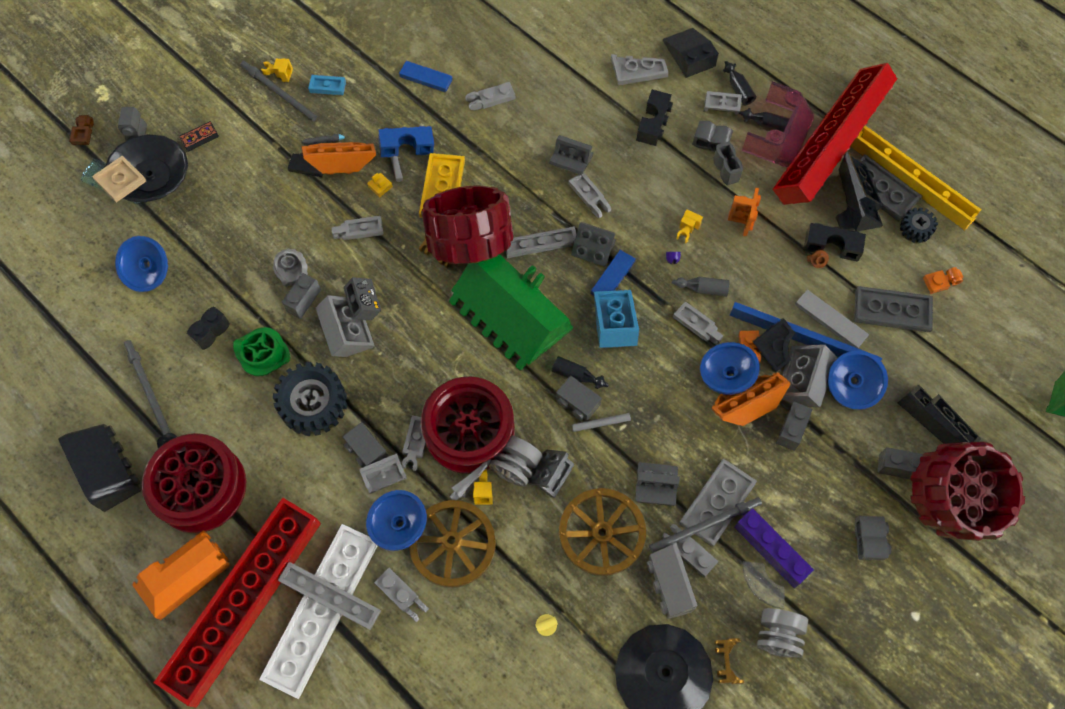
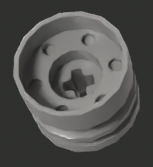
[489,435,542,487]
[757,608,808,658]

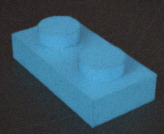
[308,75,346,95]

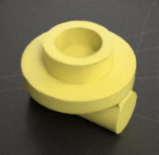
[535,614,558,636]

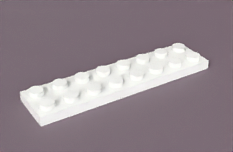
[259,524,377,699]

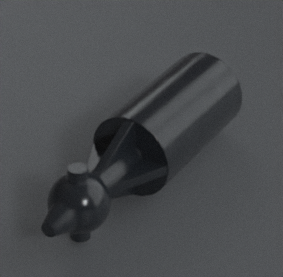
[723,61,757,106]
[739,108,792,134]
[552,356,609,389]

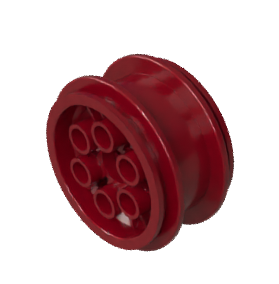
[421,376,515,474]
[142,433,247,533]

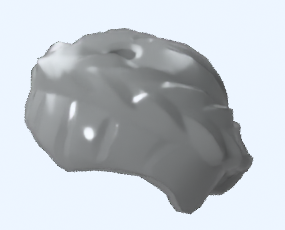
[273,248,308,287]

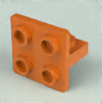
[728,187,761,236]

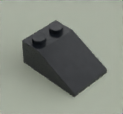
[663,28,719,78]

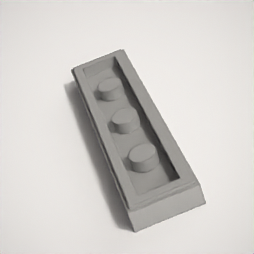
[506,226,577,258]
[795,290,869,348]

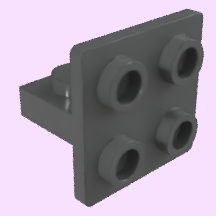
[549,135,593,175]
[571,222,616,266]
[528,449,575,498]
[635,462,680,506]

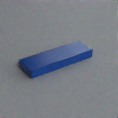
[399,61,453,92]
[590,250,636,296]

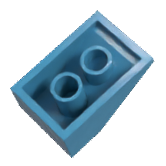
[594,290,639,348]

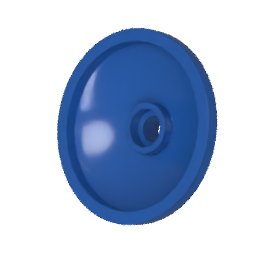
[115,236,168,292]
[700,342,760,395]
[828,351,888,409]
[366,490,427,551]

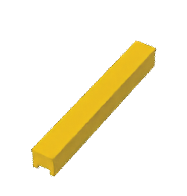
[850,125,982,231]

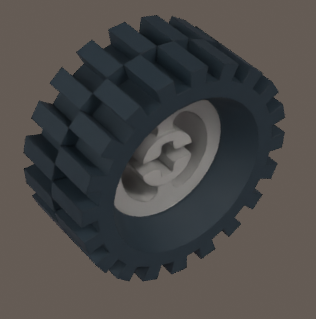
[273,362,347,436]

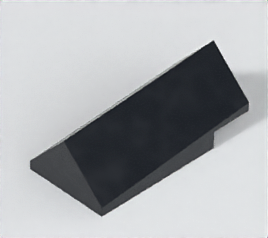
[838,152,883,231]
[897,385,981,444]

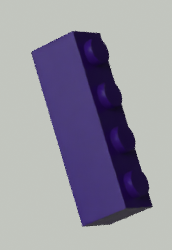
[734,508,814,588]

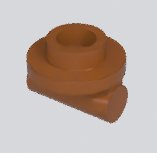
[807,250,829,268]

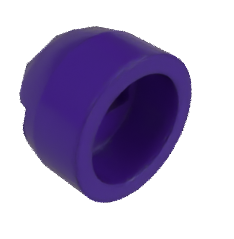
[666,252,681,264]

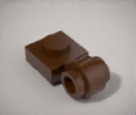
[69,115,94,145]

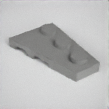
[611,54,668,86]

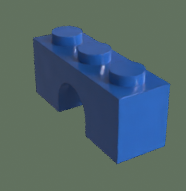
[378,126,434,157]

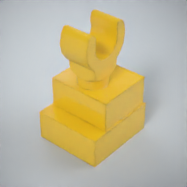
[261,58,293,82]
[676,209,703,244]
[473,469,493,505]

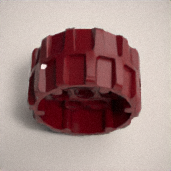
[421,185,514,264]
[910,442,1025,541]

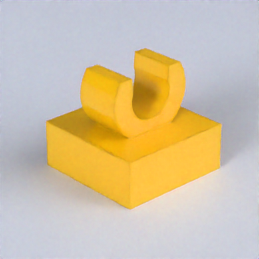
[367,173,393,198]

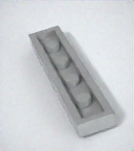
[278,562,381,630]

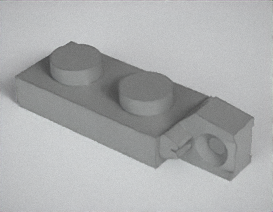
[331,216,384,240]
[673,302,723,345]

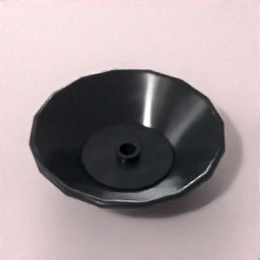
[105,134,189,203]
[615,624,713,709]

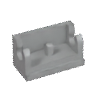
[704,91,742,115]
[359,453,407,494]

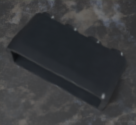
[58,424,141,512]

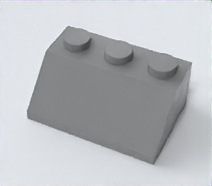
[316,295,375,357]
[782,345,836,407]
[646,543,698,619]

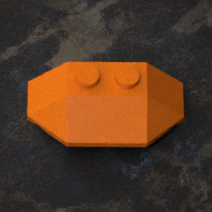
[302,142,376,175]
[712,373,790,426]

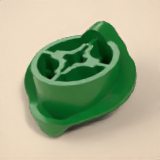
[233,327,290,376]

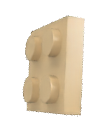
[92,156,147,203]

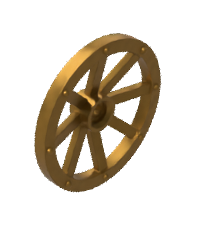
[559,488,646,576]
[409,500,496,587]

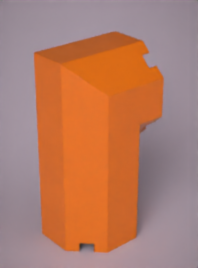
[132,530,231,620]

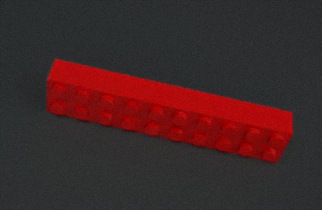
[772,63,898,205]
[153,498,321,708]

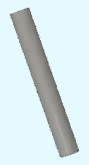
[390,156,403,182]
[572,413,631,432]

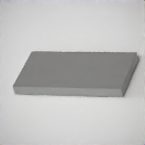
[679,459,757,547]

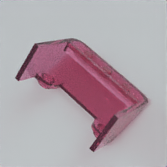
[742,81,814,167]

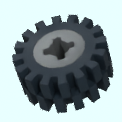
[900,207,938,243]

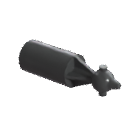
[672,277,729,297]

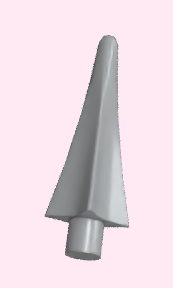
[450,459,491,500]

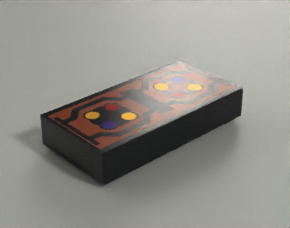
[179,121,219,152]

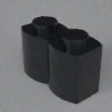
[187,307,230,350]

